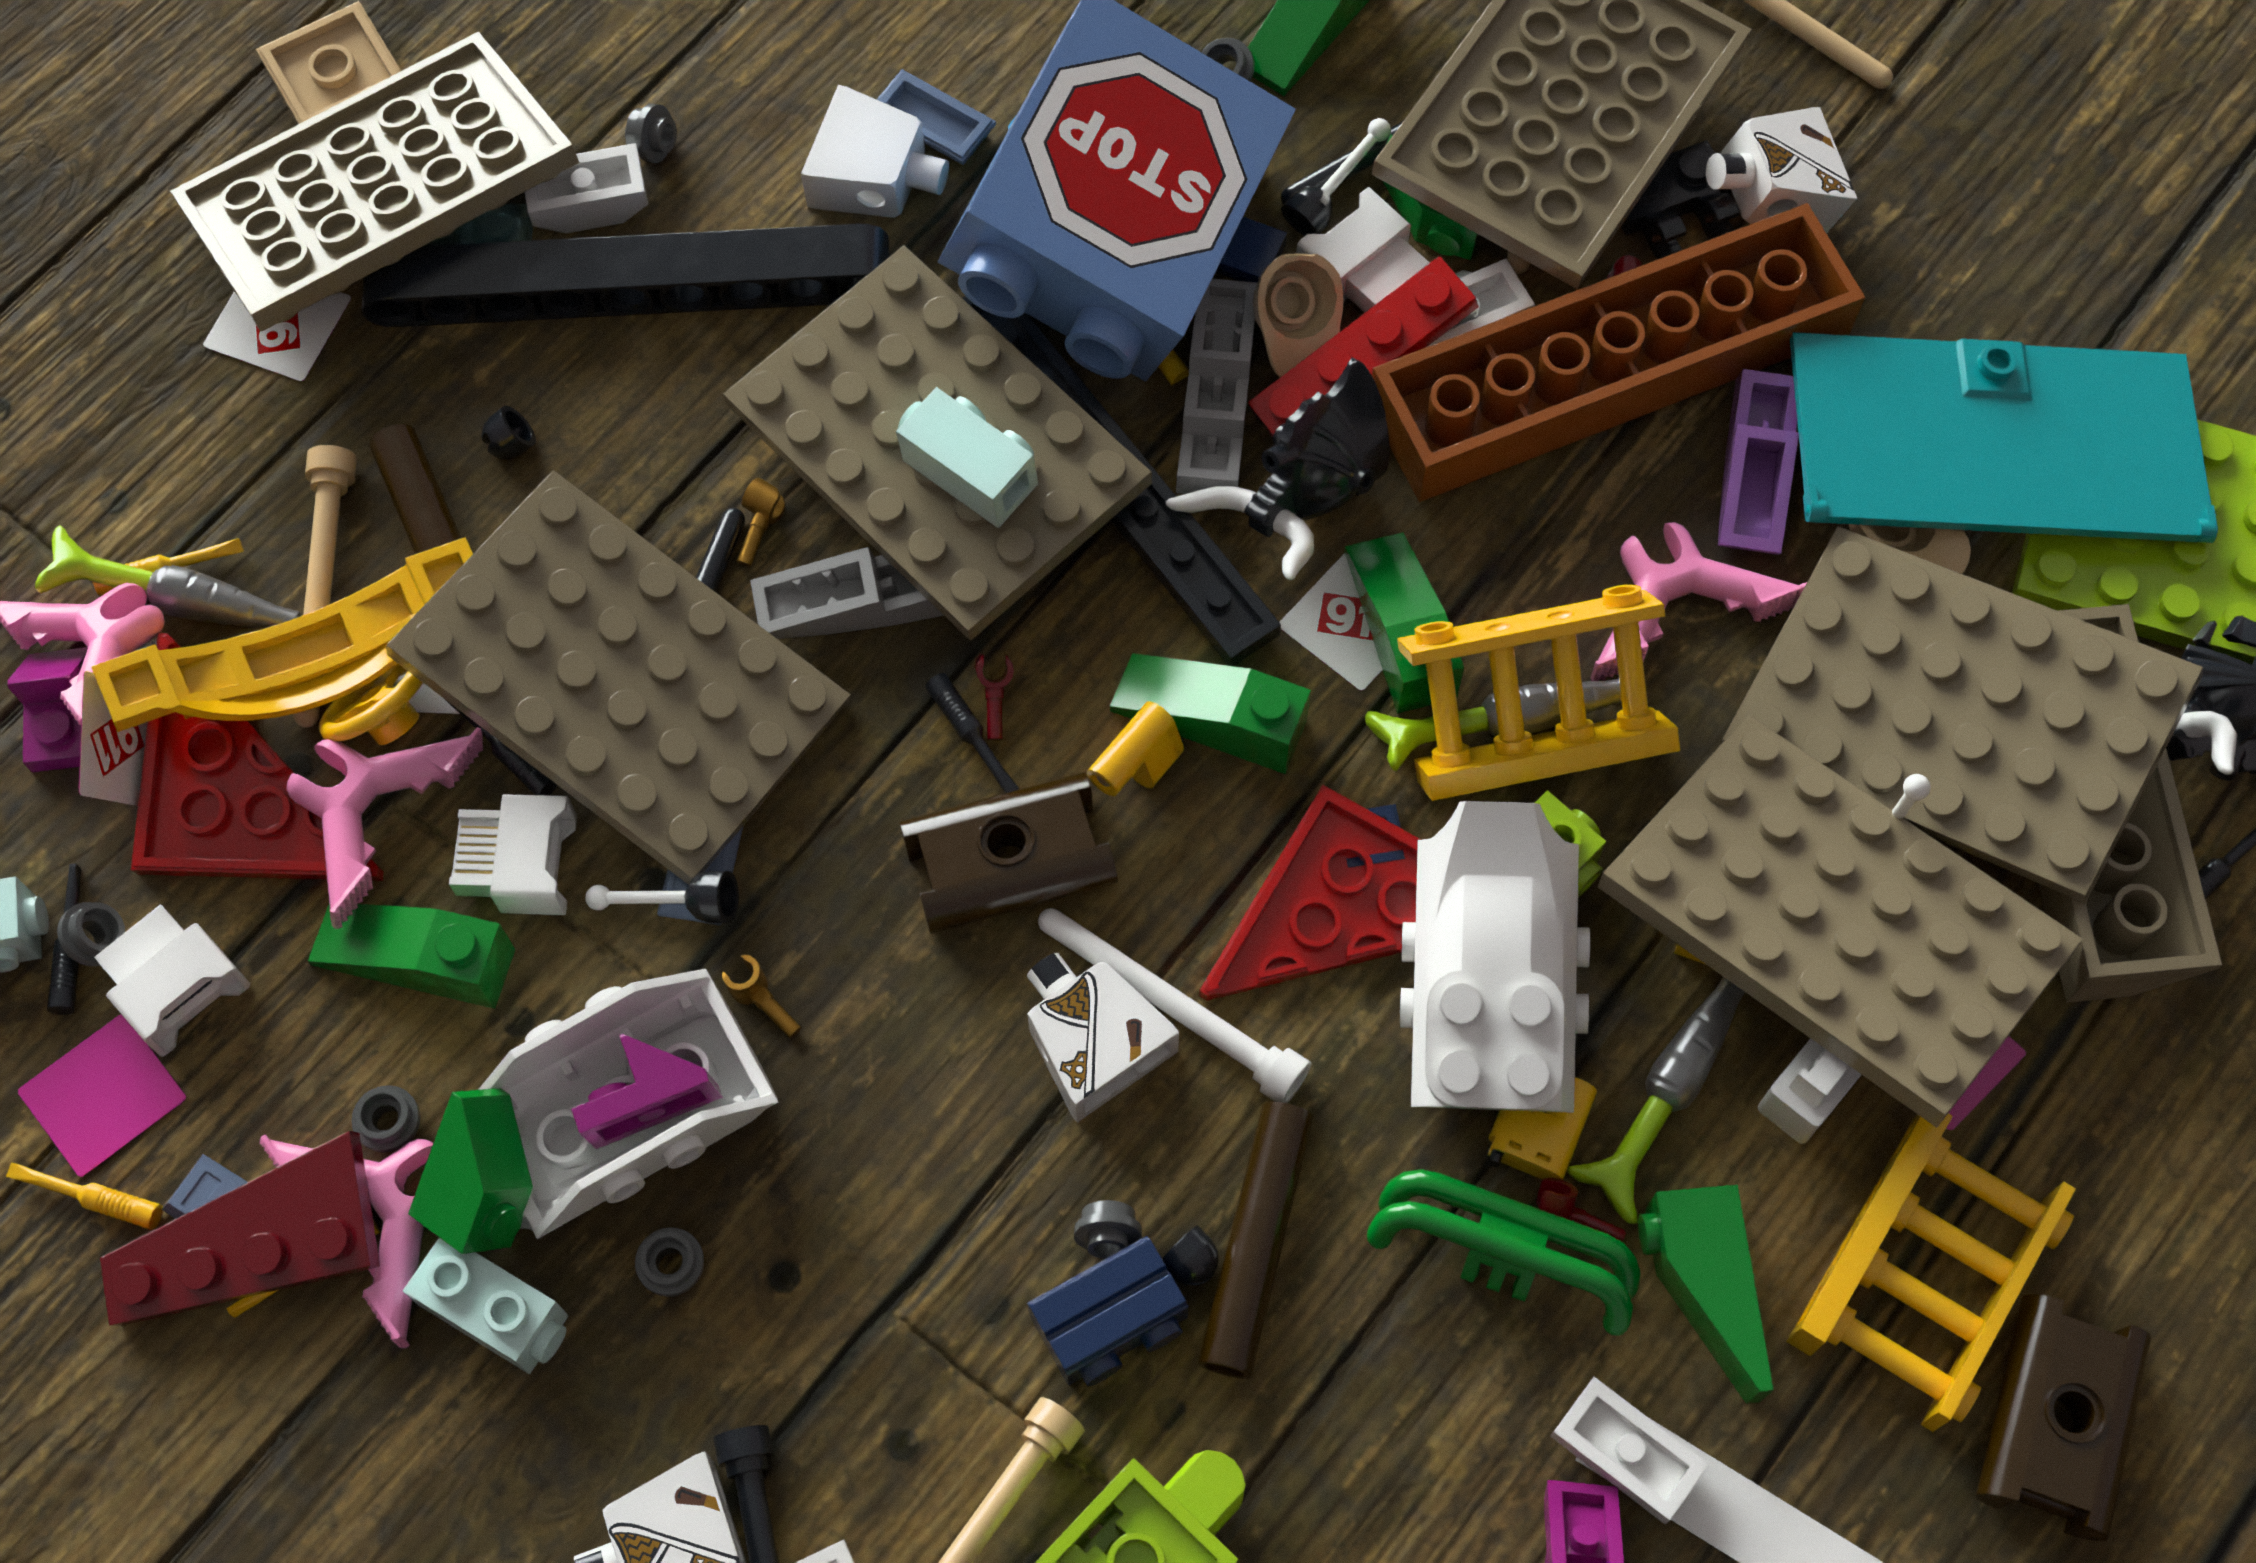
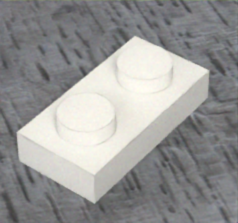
[1550,1377,1710,1525]

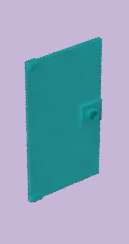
[1790,332,2218,543]

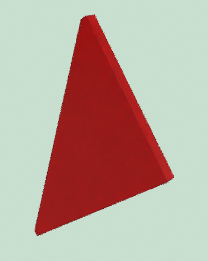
[131,633,384,881]
[1198,785,1421,1001]

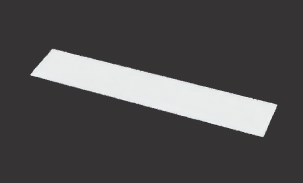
[1576,1418,1883,1563]

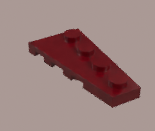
[100,1131,380,1326]

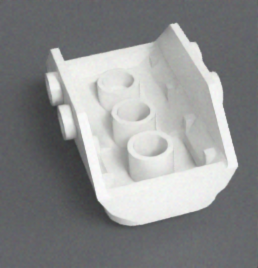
[1400,801,1590,1113]
[478,969,778,1239]

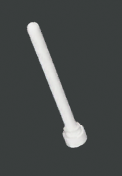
[1038,908,1312,1103]

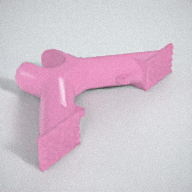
[1590,522,1807,681]
[0,583,165,725]
[287,727,483,929]
[260,1135,433,1348]

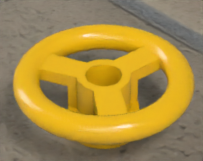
[319,663,423,745]

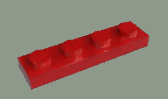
[1248,256,1479,437]

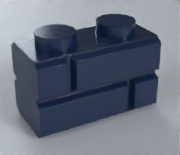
[1027,1236,1188,1387]

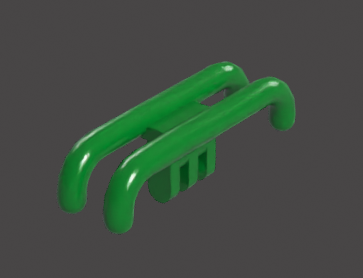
[1367,1169,1641,1336]

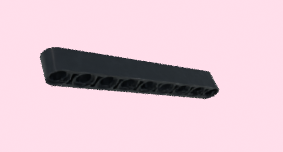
[362,224,889,327]

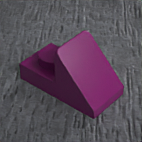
[7,647,88,772]
[571,1034,723,1149]
[1544,1480,1624,1563]

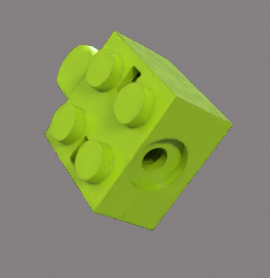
[1035,1450,1245,1563]

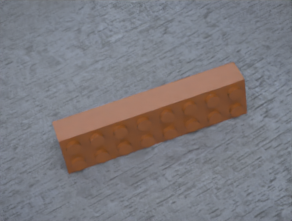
[1372,203,1865,502]

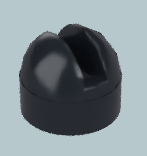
[481,406,536,460]
[1162,1225,1218,1285]

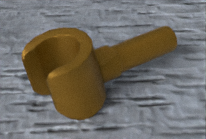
[737,478,785,567]
[722,955,802,1039]

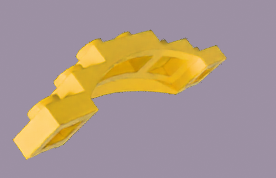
[91,537,473,732]

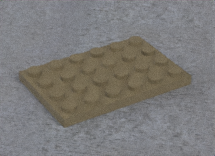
[1371,0,1752,289]
[171,31,580,332]
[723,245,1152,641]
[386,470,851,885]
[1722,526,2203,904]
[1598,715,2083,1128]

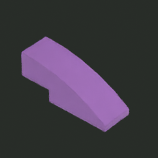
[1718,369,1799,555]

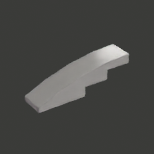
[1176,279,1257,494]
[750,547,944,639]

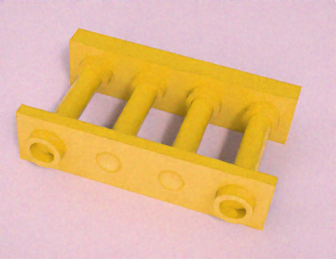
[1397,585,1680,801]
[1786,1113,2076,1432]

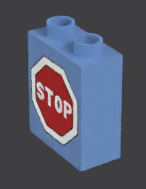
[938,0,1296,382]

